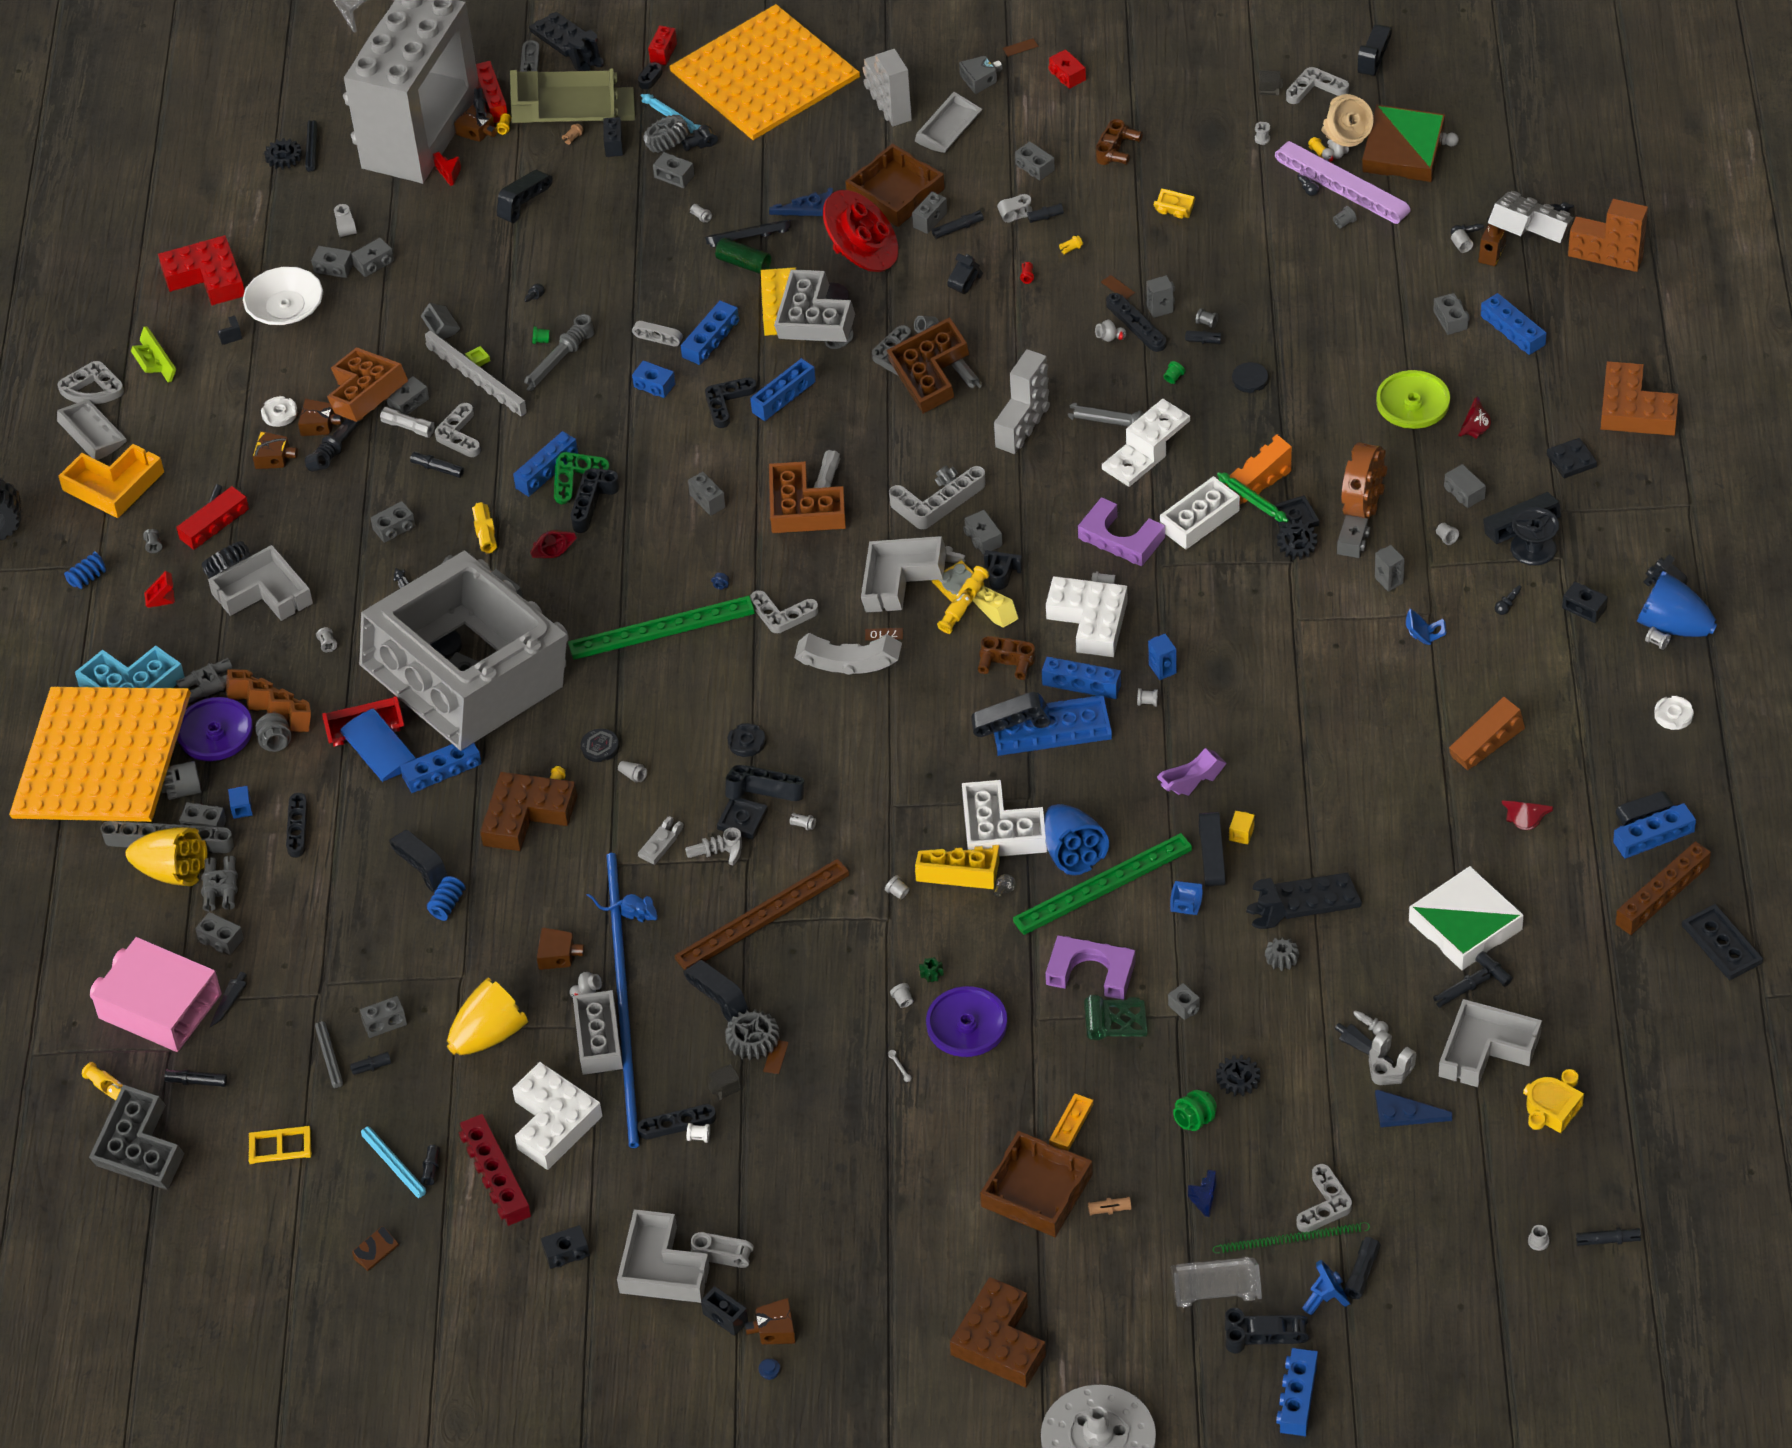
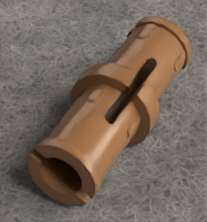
[1088,1197,1131,1215]

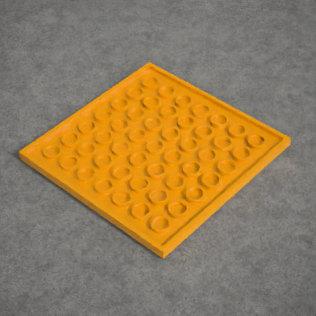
[670,4,860,140]
[9,687,191,822]

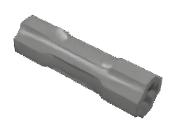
[380,407,435,438]
[814,450,840,488]

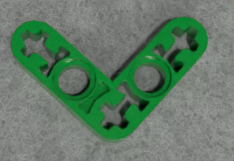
[554,452,609,505]

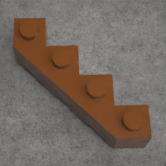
[226,669,311,732]

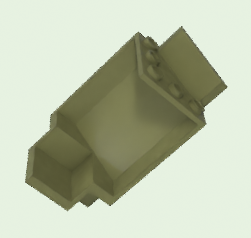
[510,68,635,123]

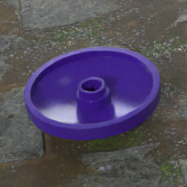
[177,697,253,761]
[926,986,1007,1057]

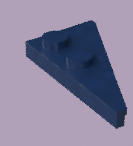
[769,188,833,216]
[1375,1090,1452,1127]

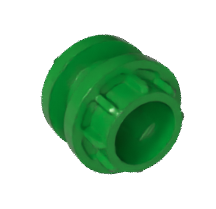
[1173,1090,1217,1131]

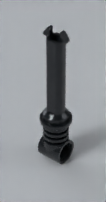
[305,413,368,472]

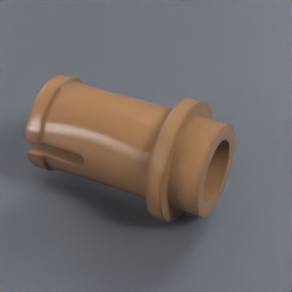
[562,124,583,144]

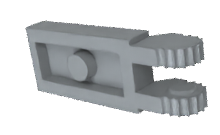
[638,816,684,865]

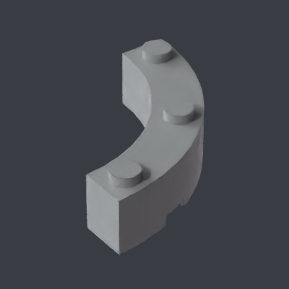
[794,633,902,675]

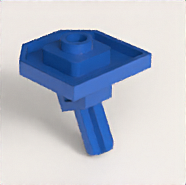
[1302,1259,1350,1315]

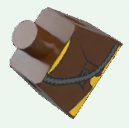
[1478,224,1506,266]
[252,431,298,469]

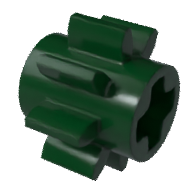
[919,957,944,983]

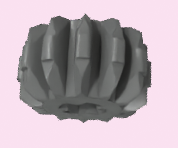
[1265,936,1299,972]

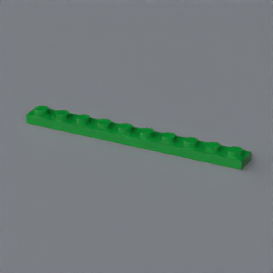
[568,596,755,660]
[1013,833,1192,935]

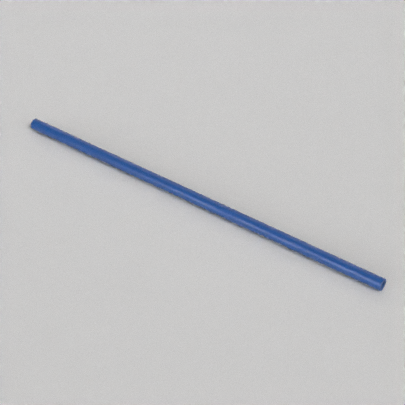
[607,853,639,1148]

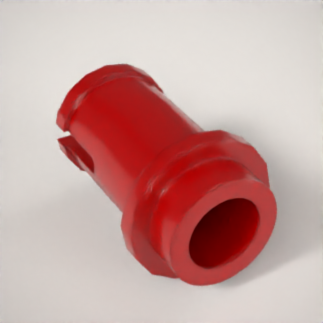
[1020,262,1034,284]

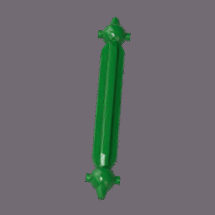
[1217,472,1289,522]

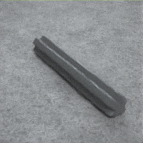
[315,1021,343,1088]

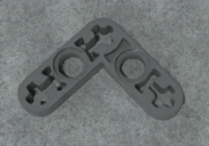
[872,325,911,375]

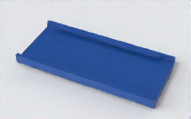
[994,695,1112,756]

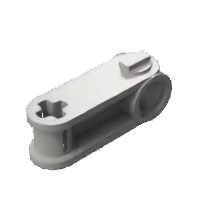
[691,1232,754,1268]

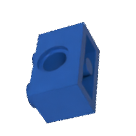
[632,361,675,398]
[1148,634,1176,680]

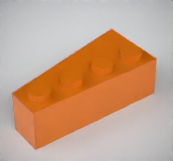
[1223,434,1292,505]

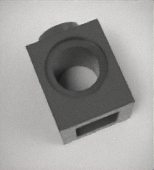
[1168,983,1200,1020]

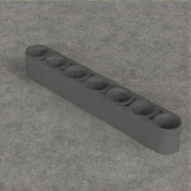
[101,821,234,853]

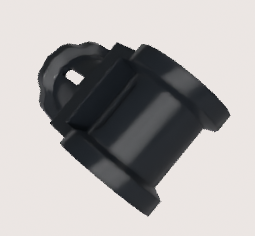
[681,124,718,152]

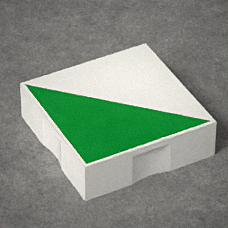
[1409,866,1523,970]

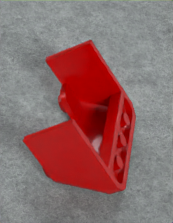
[322,696,404,746]

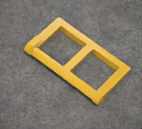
[248,1126,312,1164]

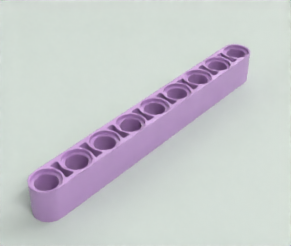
[1275,141,1410,224]

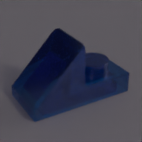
[1188,1170,1216,1217]

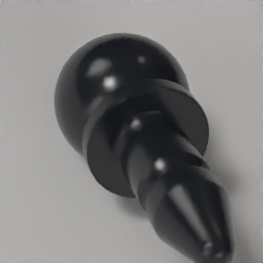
[1297,174,1319,196]
[1450,224,1484,236]
[524,283,545,302]
[1494,585,1522,615]

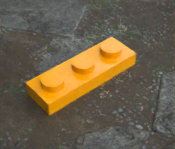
[1049,1093,1093,1151]

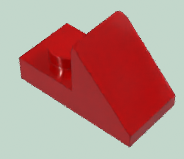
[433,151,461,186]
[144,571,175,608]

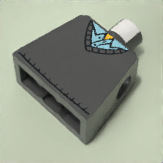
[959,56,1003,94]

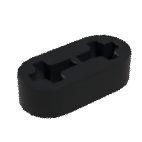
[638,62,662,90]

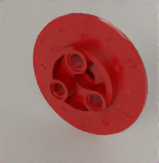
[823,190,898,272]

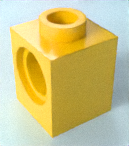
[1229,811,1255,845]

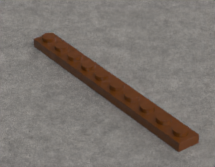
[675,859,849,970]

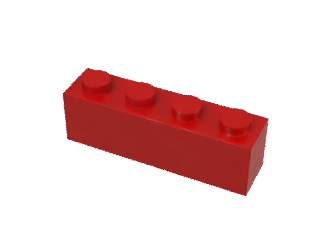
[476,61,507,123]
[177,486,249,550]

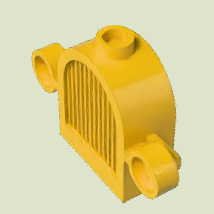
[1523,1069,1584,1133]

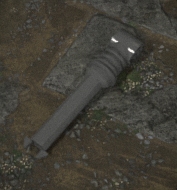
[524,314,595,391]
[914,316,982,388]
[1068,403,1168,427]

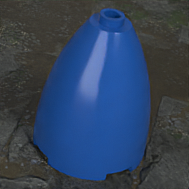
[1636,571,1717,637]
[1044,804,1109,875]

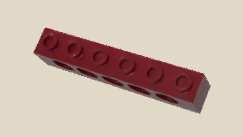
[459,1114,531,1226]

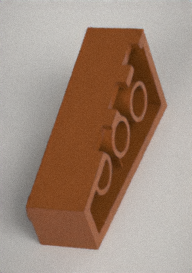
[1449,697,1525,770]

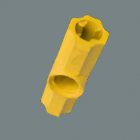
[472,502,497,553]

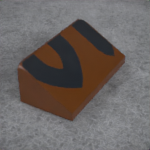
[352,1226,399,1271]

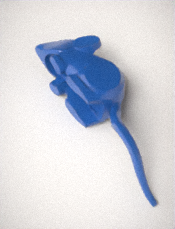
[587,894,657,922]

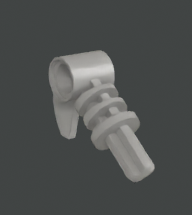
[685,827,742,865]

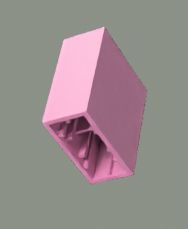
[90,937,222,1052]

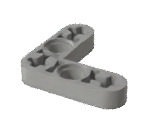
[1286,67,1349,104]
[435,403,480,457]
[750,591,818,633]
[1296,1164,1352,1233]

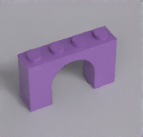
[1078,497,1165,566]
[1046,935,1136,1000]

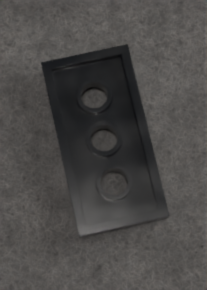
[1682,904,1763,981]

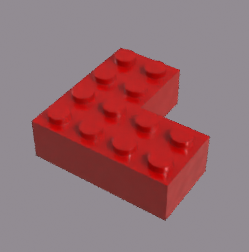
[158,235,245,305]

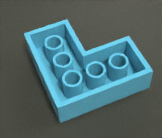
[75,645,185,688]

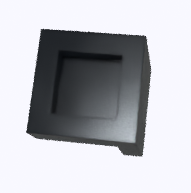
[217,315,242,345]

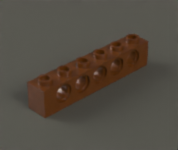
[1616,841,1711,935]

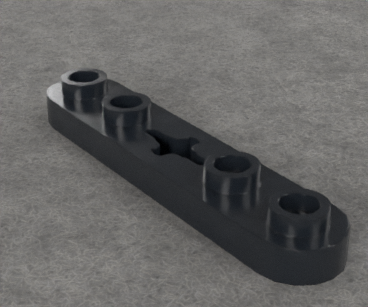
[705,220,792,247]
[1106,293,1166,352]

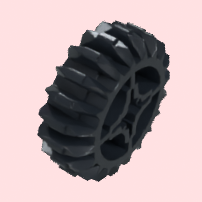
[202,541,251,578]

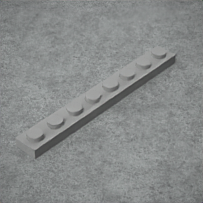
[425,331,527,417]

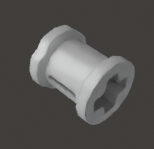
[1255,122,1270,145]
[316,627,337,652]
[1645,627,1671,650]
[1137,688,1158,707]

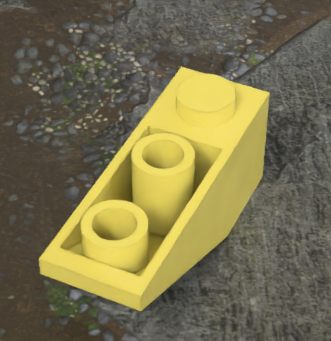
[973,586,1019,628]

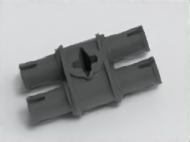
[176,658,232,704]
[201,856,238,912]

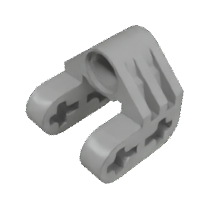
[1368,1030,1416,1085]

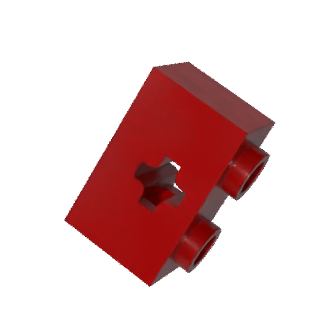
[648,25,677,66]
[1049,49,1086,89]

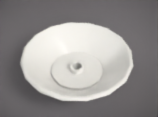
[243,267,323,325]

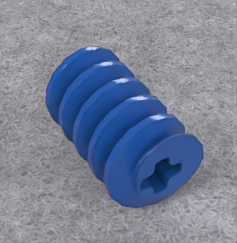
[64,552,106,589]
[427,876,465,921]

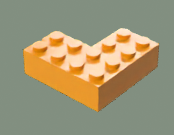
[59,444,164,518]

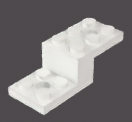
[1102,399,1190,487]

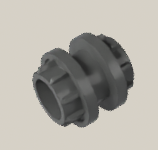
[255,713,291,752]

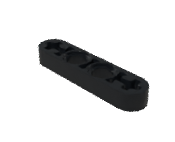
[286,793,308,858]
[638,1104,716,1140]

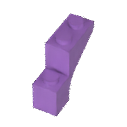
[1157,748,1227,796]

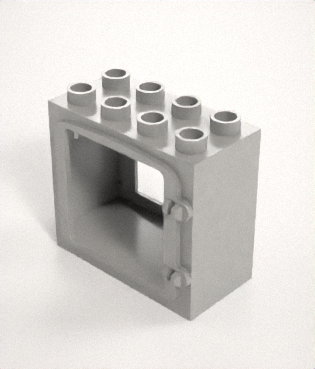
[343,0,480,183]
[359,550,568,751]

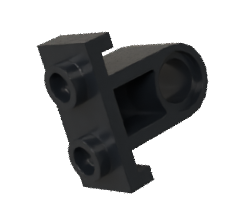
[947,253,983,294]
[984,550,1022,590]
[1643,554,1688,586]

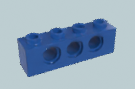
[681,301,739,365]
[750,358,816,421]
[1042,657,1121,699]
[400,743,482,793]
[1613,803,1696,859]
[1276,1348,1318,1436]

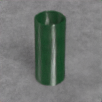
[715,238,771,274]

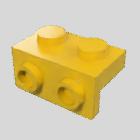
[1153,188,1195,219]

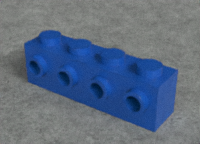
[1481,293,1546,355]
[513,431,578,497]

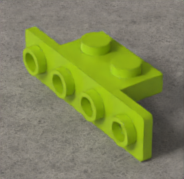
[131,326,176,382]

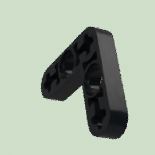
[705,377,757,428]

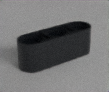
[1615,791,1675,826]

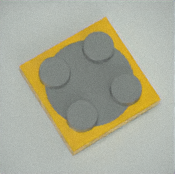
[932,561,984,602]

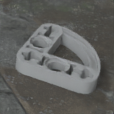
[58,361,124,404]

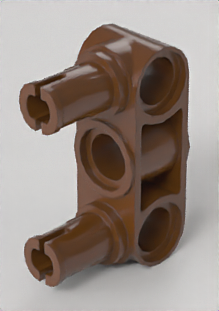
[1096,119,1143,165]
[978,636,1035,680]

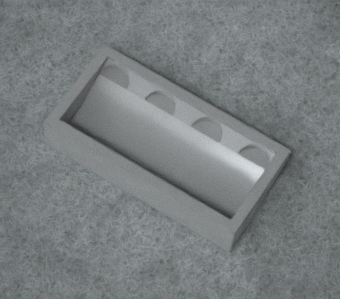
[915,92,982,153]
[57,399,126,460]

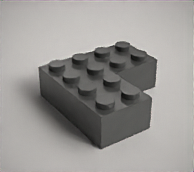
[89,1085,185,1190]

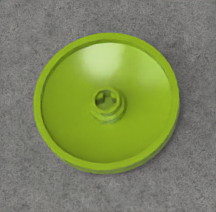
[1376,370,1450,429]

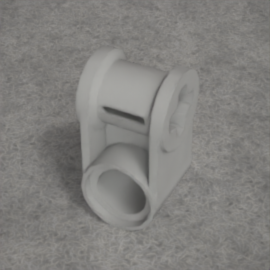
[997,194,1032,222]
[334,204,357,237]

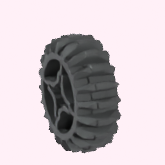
[643,115,689,153]
[725,1009,780,1060]

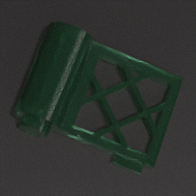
[1084,995,1147,1040]

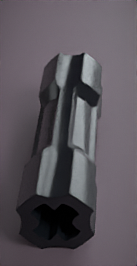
[1344,1237,1381,1299]

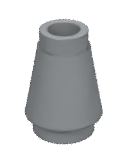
[618,761,647,782]

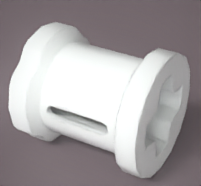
[687,1123,710,1143]

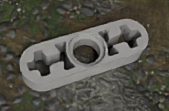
[632,321,683,346]

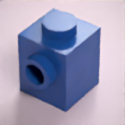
[228,786,253,819]

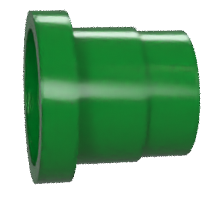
[532,326,549,344]
[1163,361,1185,384]

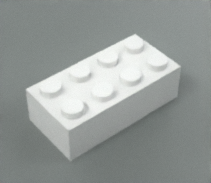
[1160,476,1240,550]

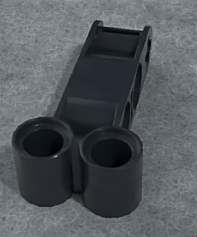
[1225,1308,1309,1354]

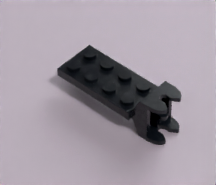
[529,12,604,71]
[1246,872,1362,929]

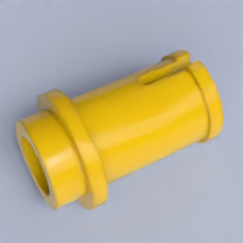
[496,113,512,135]
[1308,137,1326,158]
[1059,236,1083,255]
[550,766,565,780]

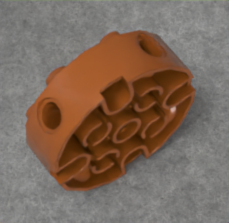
[1341,442,1387,519]

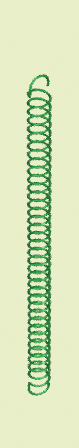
[1213,1222,1370,1253]

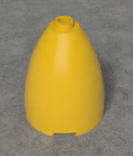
[126,828,207,886]
[447,977,528,1055]

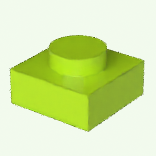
[465,346,490,367]

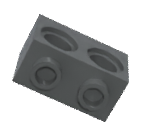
[1015,141,1055,181]
[1433,293,1470,335]
[370,501,415,543]
[179,802,226,827]
[195,912,244,955]
[359,996,407,1038]

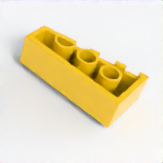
[915,845,999,889]

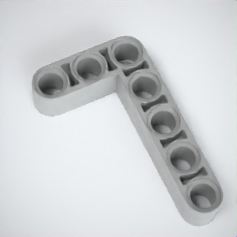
[889,466,986,529]

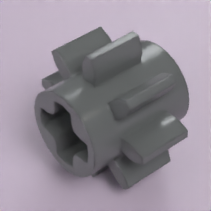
[935,465,958,487]

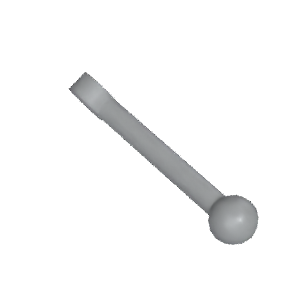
[888,1050,912,1082]

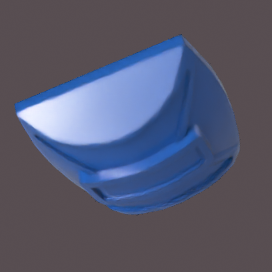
[1406,609,1447,645]
[1170,881,1202,915]

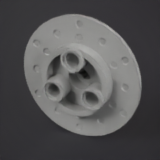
[1041,1385,1156,1448]

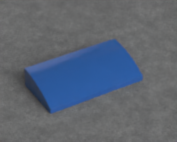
[340,708,416,782]

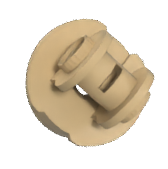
[1321,94,1373,147]

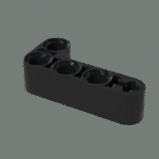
[1358,24,1392,76]
[497,169,553,223]
[571,468,619,533]
[971,692,1051,737]
[725,765,804,801]
[1199,812,1225,887]
[389,830,448,892]
[683,960,749,1022]

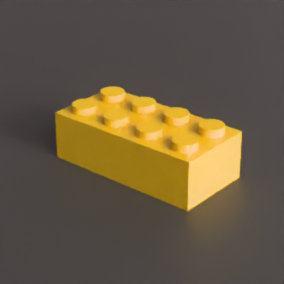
[761,267,796,336]

